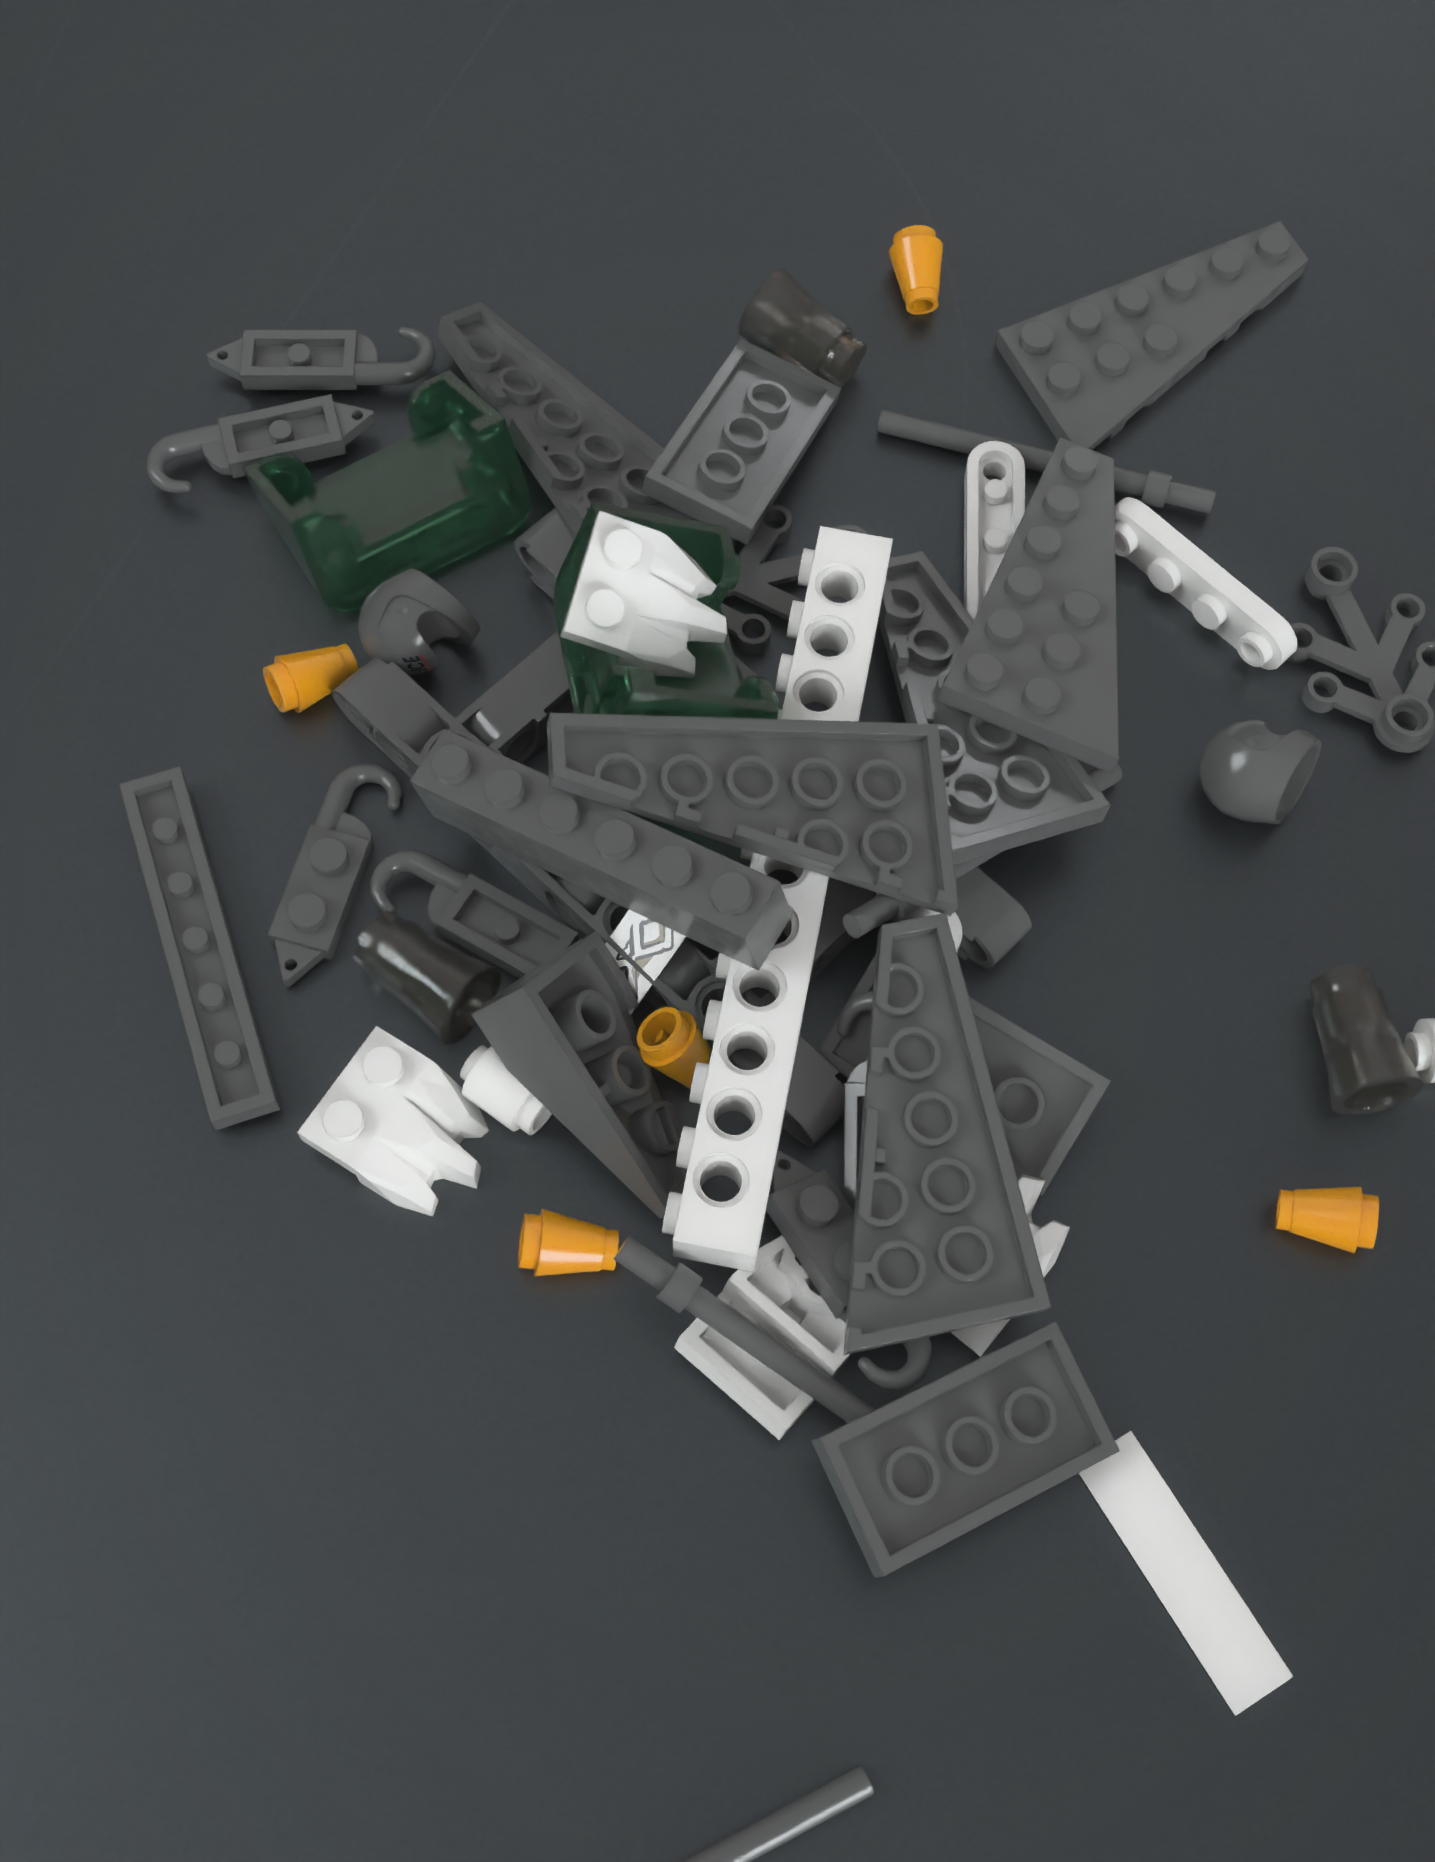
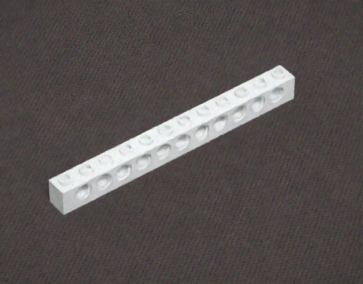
[662,526,893,1272]

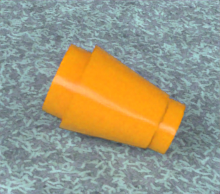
[889,225,943,315]
[263,643,359,713]
[637,1007,712,1089]
[1275,1186,1379,1253]
[518,1208,619,1277]

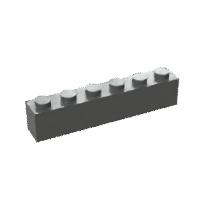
[410,729,792,971]

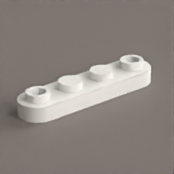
[964,441,1025,620]
[1115,497,1297,670]

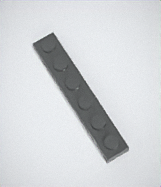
[119,766,280,1130]

